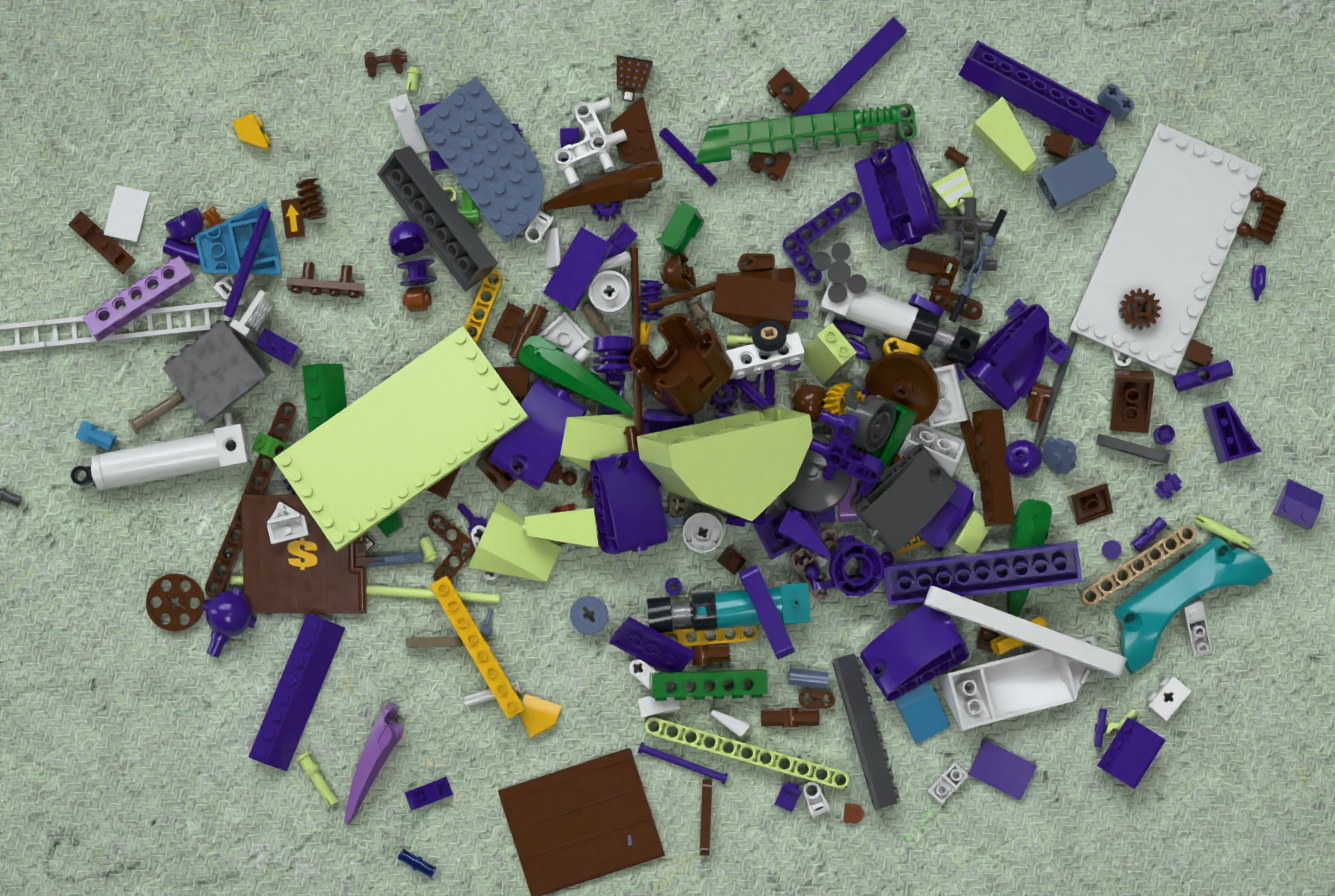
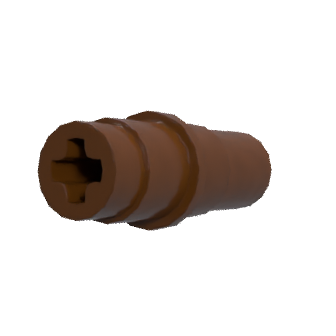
[508,304,549,361]

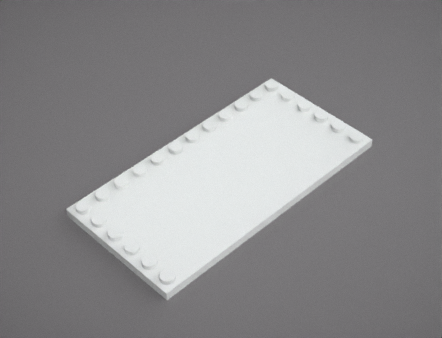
[1069,123,1263,376]

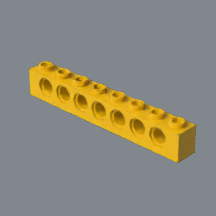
[430,575,526,719]

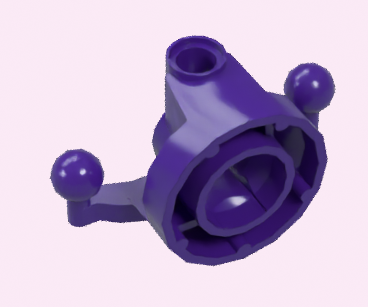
[805,535,894,596]

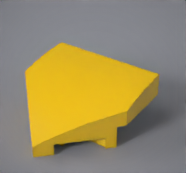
[519,694,562,739]

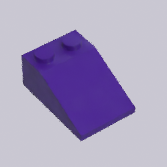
[753,506,823,560]
[776,509,831,560]

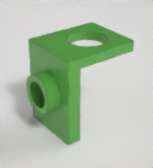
[251,432,290,458]

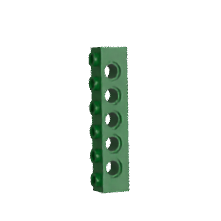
[650,669,768,701]

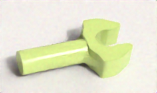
[1106,709,1138,740]

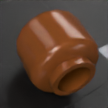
[402,287,432,312]

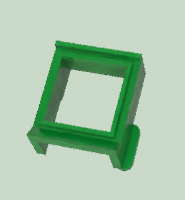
[656,200,704,255]

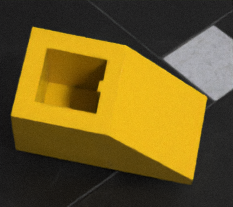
[232,113,271,152]

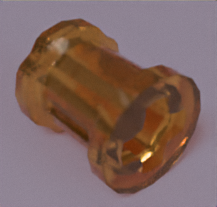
[202,206,226,227]

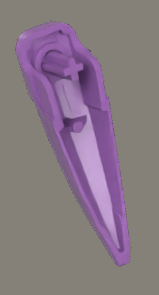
[344,702,404,824]

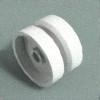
[588,271,631,316]

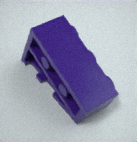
[1202,401,1262,464]

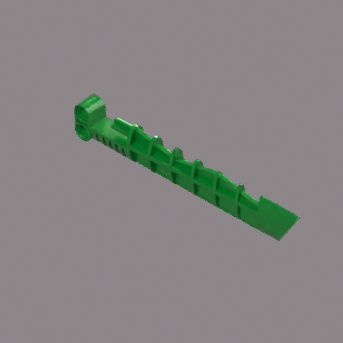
[695,103,917,164]

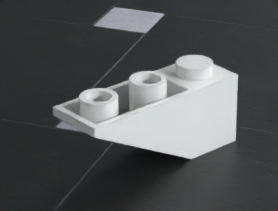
[1180,596,1213,658]

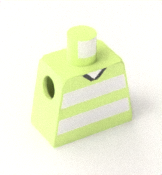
[930,167,974,216]

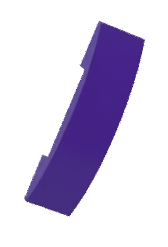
[1005,299,1073,365]

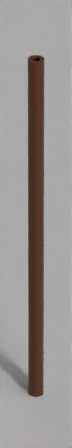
[630,248,643,436]

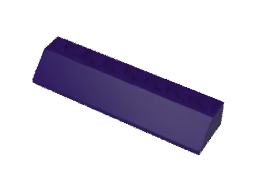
[958,40,1111,147]
[248,613,345,771]

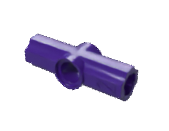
[1173,360,1233,392]

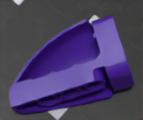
[964,304,1049,411]

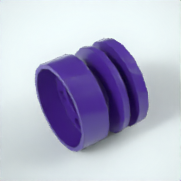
[592,336,633,375]

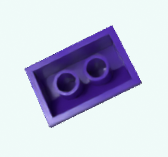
[1097,717,1166,789]

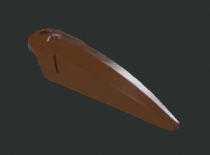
[543,161,663,210]

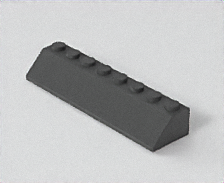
[377,146,498,291]
[831,653,899,810]

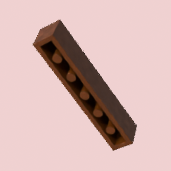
[972,409,1015,527]

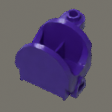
[642,408,694,435]

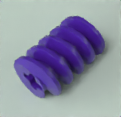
[639,280,664,320]

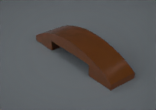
[68,211,136,274]

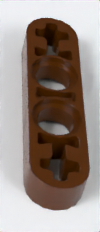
[700,779,712,856]

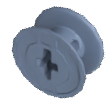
[570,596,608,634]

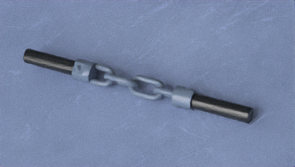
[949,209,1007,323]

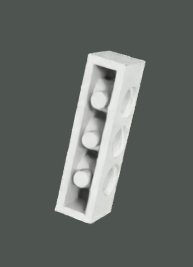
[726,332,805,379]

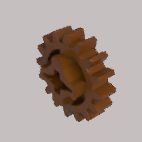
[1119,288,1162,330]

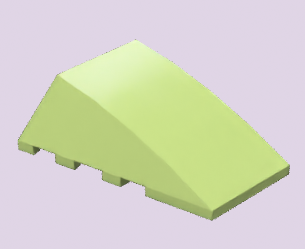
[560,413,635,472]
[468,500,561,583]

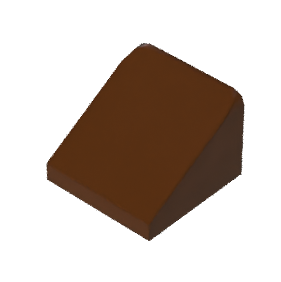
[717,546,746,575]

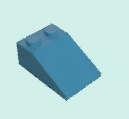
[894,681,950,744]

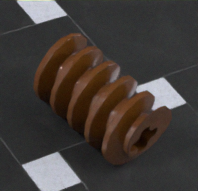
[296,178,326,220]

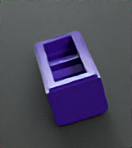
[601,374,625,415]

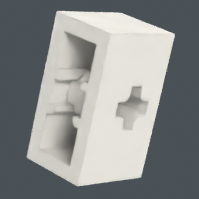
[1146,676,1192,721]

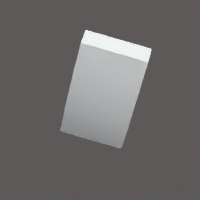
[638,691,682,718]
[926,762,969,805]

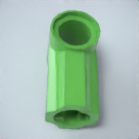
[460,186,480,224]

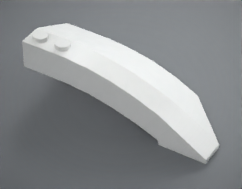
[938,636,1096,731]

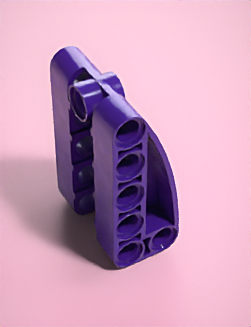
[855,140,941,251]
[488,379,587,491]
[590,450,668,555]
[860,605,969,701]

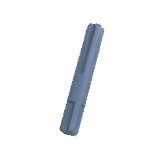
[366,552,423,567]

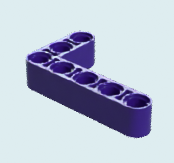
[782,192,862,286]
[738,565,795,660]

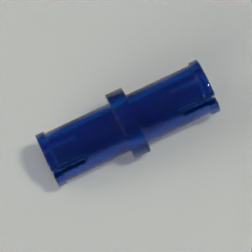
[397,848,437,878]

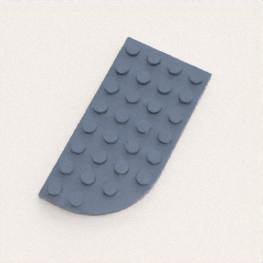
[415,76,544,244]

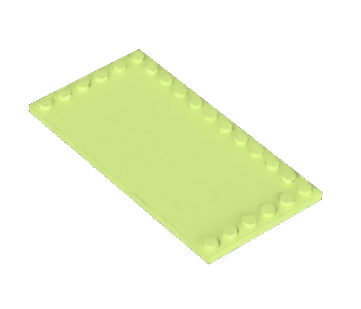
[273,326,529,552]

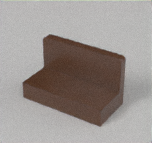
[905,248,947,277]

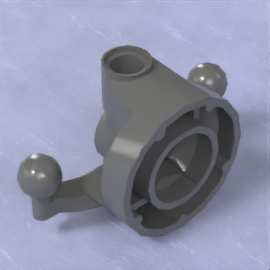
[832,376,896,453]

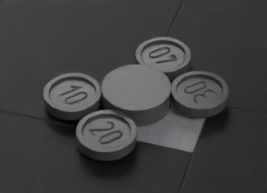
[812,242,867,303]

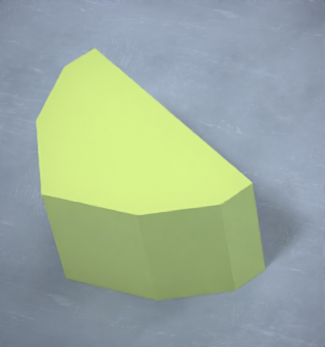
[637,407,813,521]

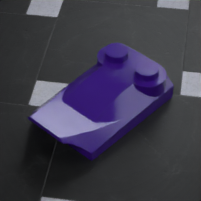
[916,480,974,552]

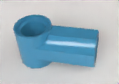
[75,420,117,451]

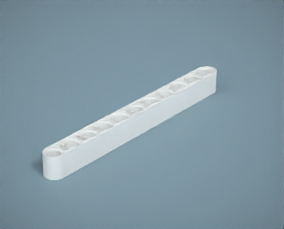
[924,586,1127,677]

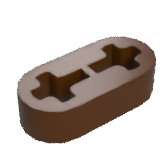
[798,690,835,709]

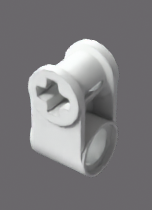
[523,208,554,245]
[628,659,658,690]
[802,781,831,820]

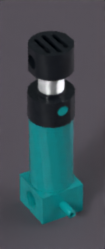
[647,583,811,633]

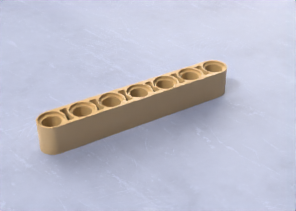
[1080,525,1196,605]

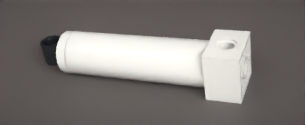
[71,412,253,491]

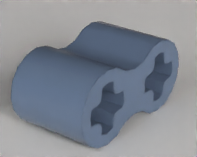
[1097,84,1134,121]

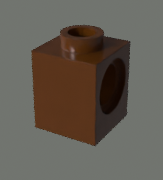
[1043,131,1074,160]
[1182,339,1214,367]

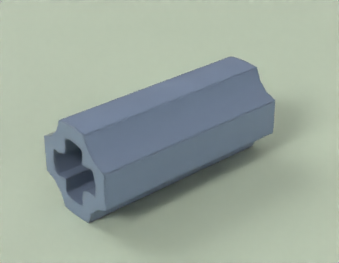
[788,668,829,689]

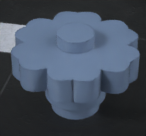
[1041,437,1077,475]

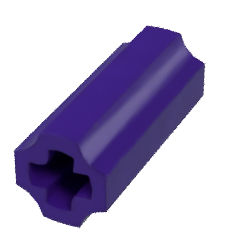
[163,237,200,265]

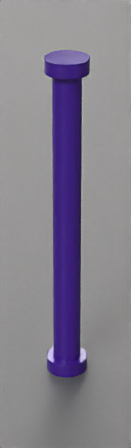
[637,742,728,785]

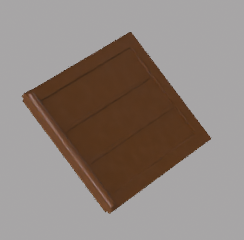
[498,748,665,896]

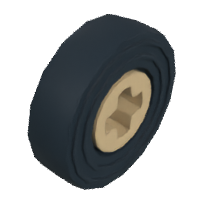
[752,321,787,352]

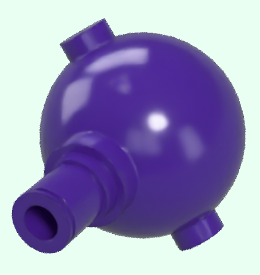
[202,587,257,657]

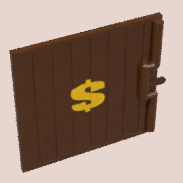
[241,494,374,614]

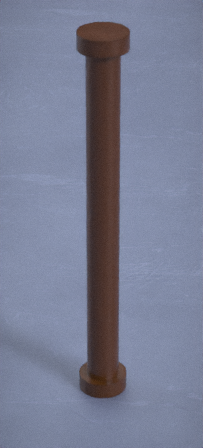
[646,281,716,313]

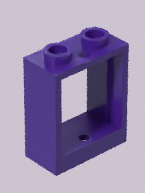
[255,328,304,369]

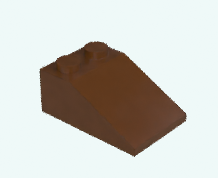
[1110,369,1155,433]

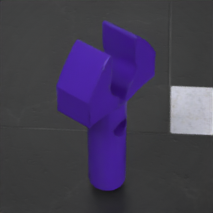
[457,503,487,535]

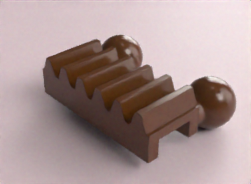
[1237,187,1287,245]

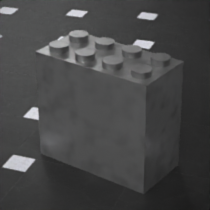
[162,320,271,423]

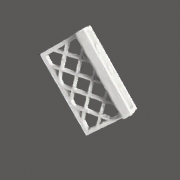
[229,290,275,344]

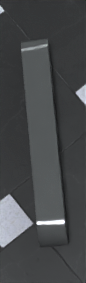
[1096,434,1171,464]

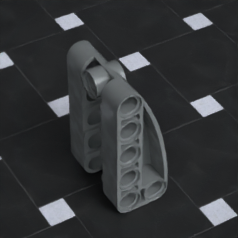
[850,444,957,553]

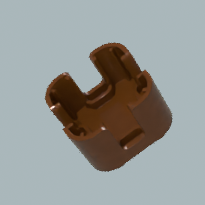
[629,313,734,415]

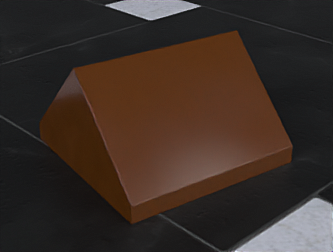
[1067,483,1113,525]

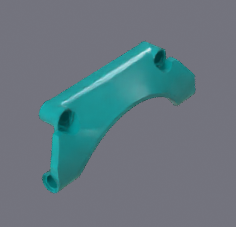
[1114,537,1273,675]

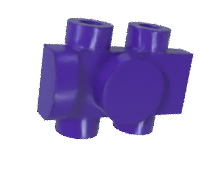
[1154,473,1182,500]

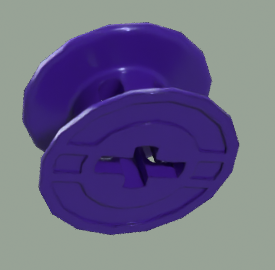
[397,259,437,286]

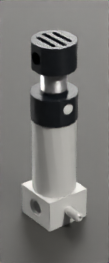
[819,281,981,367]

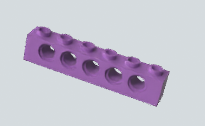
[82,256,195,342]

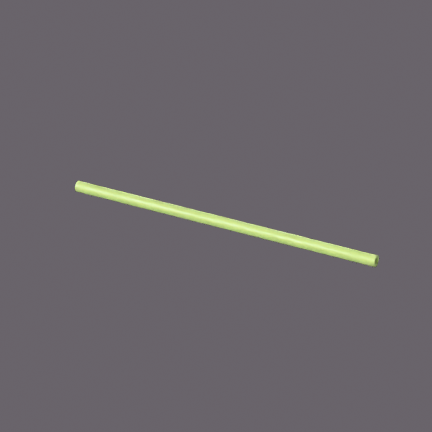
[231,576,500,604]

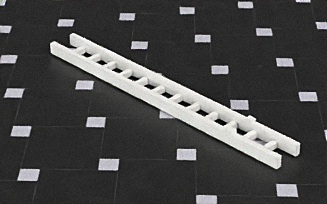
[0,299,245,353]

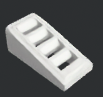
[213,274,256,301]
[711,710,750,737]

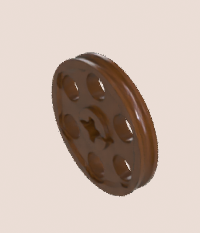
[146,574,205,632]

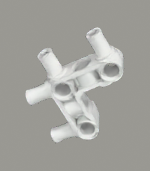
[555,97,627,187]

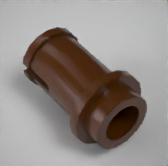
[944,146,969,167]
[623,426,639,451]

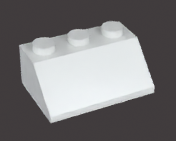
[898,422,965,477]

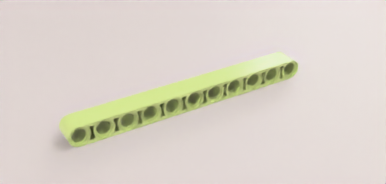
[645,718,849,789]

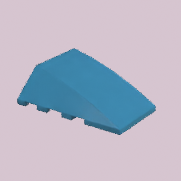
[195,201,282,275]

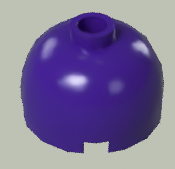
[164,207,204,242]
[388,221,428,256]
[1005,440,1042,478]

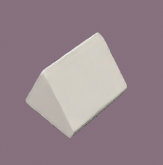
[544,228,561,269]

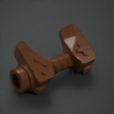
[364,48,407,77]

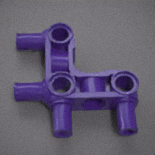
[808,409,884,496]

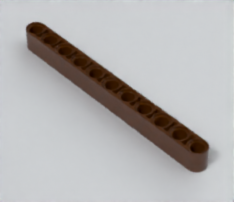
[205,402,298,598]

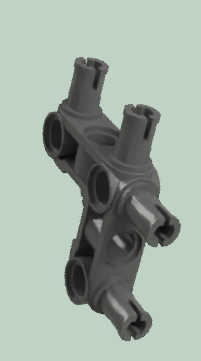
[931,196,999,273]

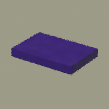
[968,740,1037,800]

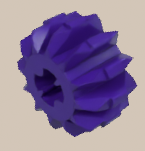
[590,201,623,222]
[709,380,738,410]

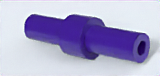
[1094,708,1107,748]

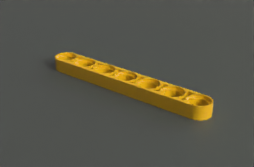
[661,626,758,647]

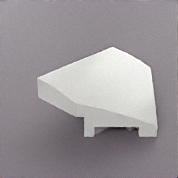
[267,501,310,545]

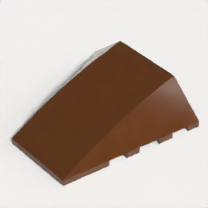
[712,268,796,336]

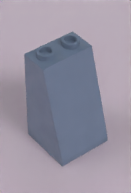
[1036,144,1117,213]

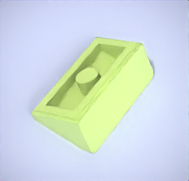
[955,511,992,554]

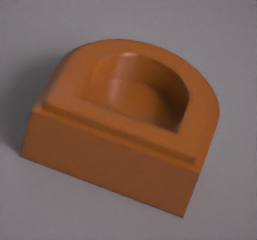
[843,803,864,823]

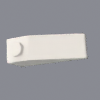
[388,94,428,155]

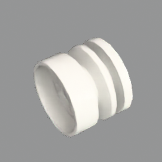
[683,512,723,553]

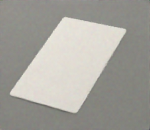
[104,185,150,242]

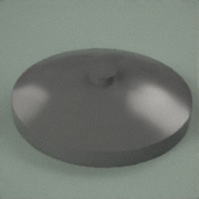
[780,437,852,513]

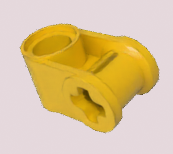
[882,337,921,356]

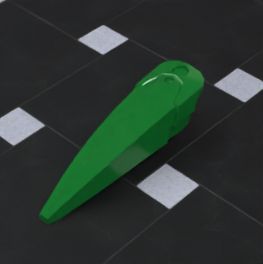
[518,335,634,415]
[1007,499,1052,617]

